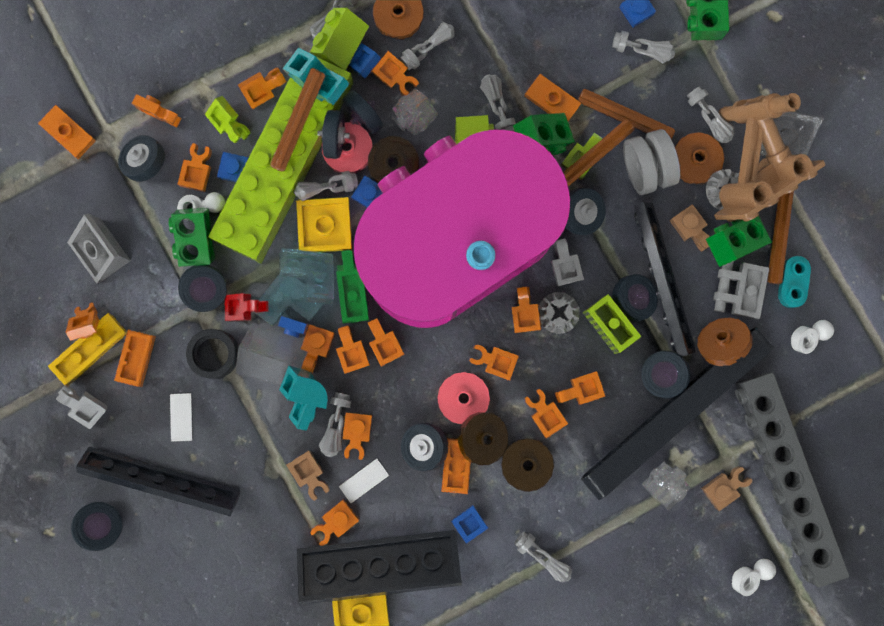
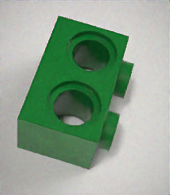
[686,0,729,41]
[513,113,575,156]
[168,208,215,267]
[706,215,772,267]

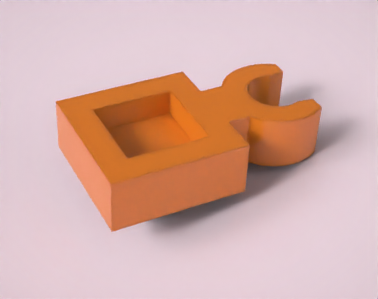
[371,51,419,97]
[132,94,182,128]
[177,143,212,192]
[66,303,99,341]
[469,345,519,381]
[524,389,568,438]
[343,412,372,460]
[310,499,360,546]

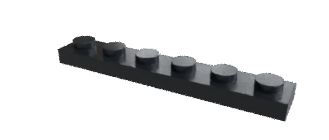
[634,202,696,356]
[76,447,240,517]

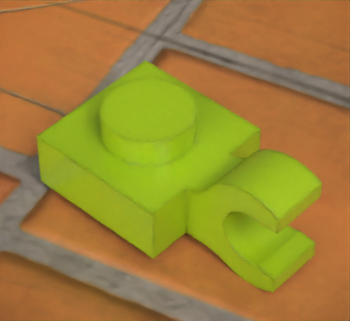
[205,96,250,143]
[561,133,602,180]

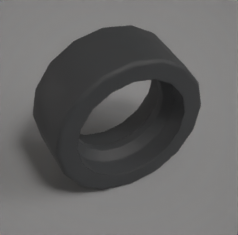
[186,328,240,379]

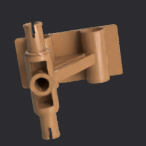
[714,93,825,222]

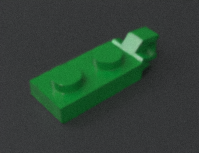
[336,250,369,324]

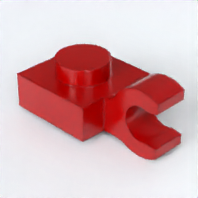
[225,293,268,322]

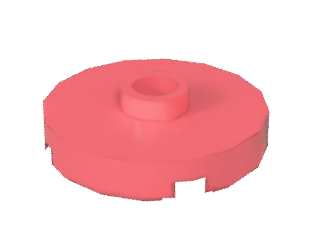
[322,122,373,173]
[437,372,490,424]

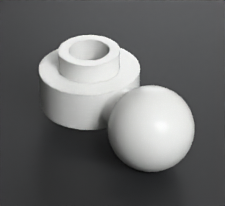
[177,192,225,222]
[791,320,834,354]
[732,559,776,596]

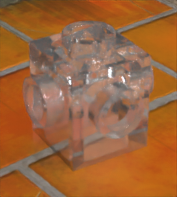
[391,89,439,136]
[642,462,690,511]

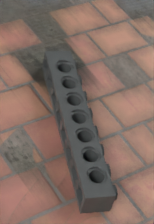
[735,372,849,588]

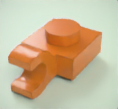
[238,68,287,109]
[512,287,542,333]
[368,318,404,366]
[301,324,335,373]
[336,325,370,374]
[555,371,605,405]

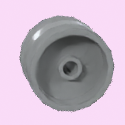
[623,129,680,196]

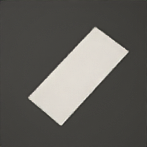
[170,393,192,441]
[339,459,389,503]

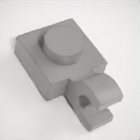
[551,239,584,286]
[56,385,107,429]

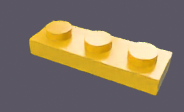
[48,313,127,386]

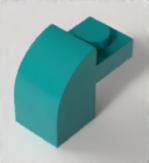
[283,47,349,105]
[279,366,328,431]

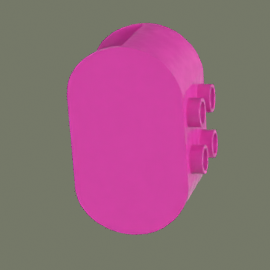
[354,130,570,328]

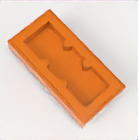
[524,74,581,122]
[38,105,96,159]
[114,330,156,387]
[441,438,471,494]

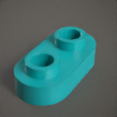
[778,256,811,308]

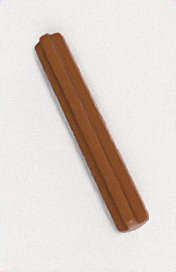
[270,68,325,171]
[578,89,675,139]
[563,119,635,186]
[767,191,794,284]

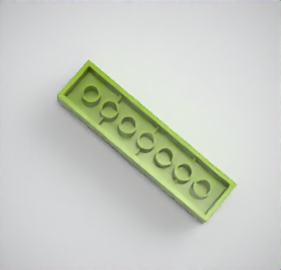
[208,57,353,264]

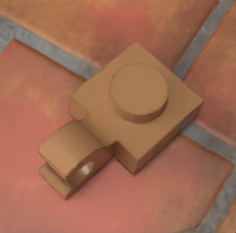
[670,204,710,252]

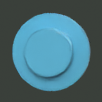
[466,241,495,270]

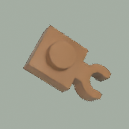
[286,450,330,501]
[701,466,752,511]

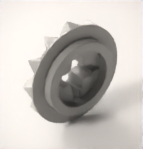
[706,169,739,210]
[539,292,579,334]

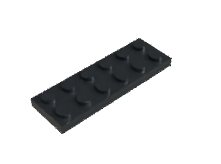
[297,530,462,605]

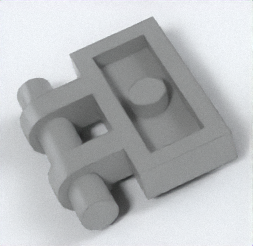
[713,261,769,319]

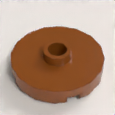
[373,0,424,40]
[675,132,724,184]
[697,318,752,366]

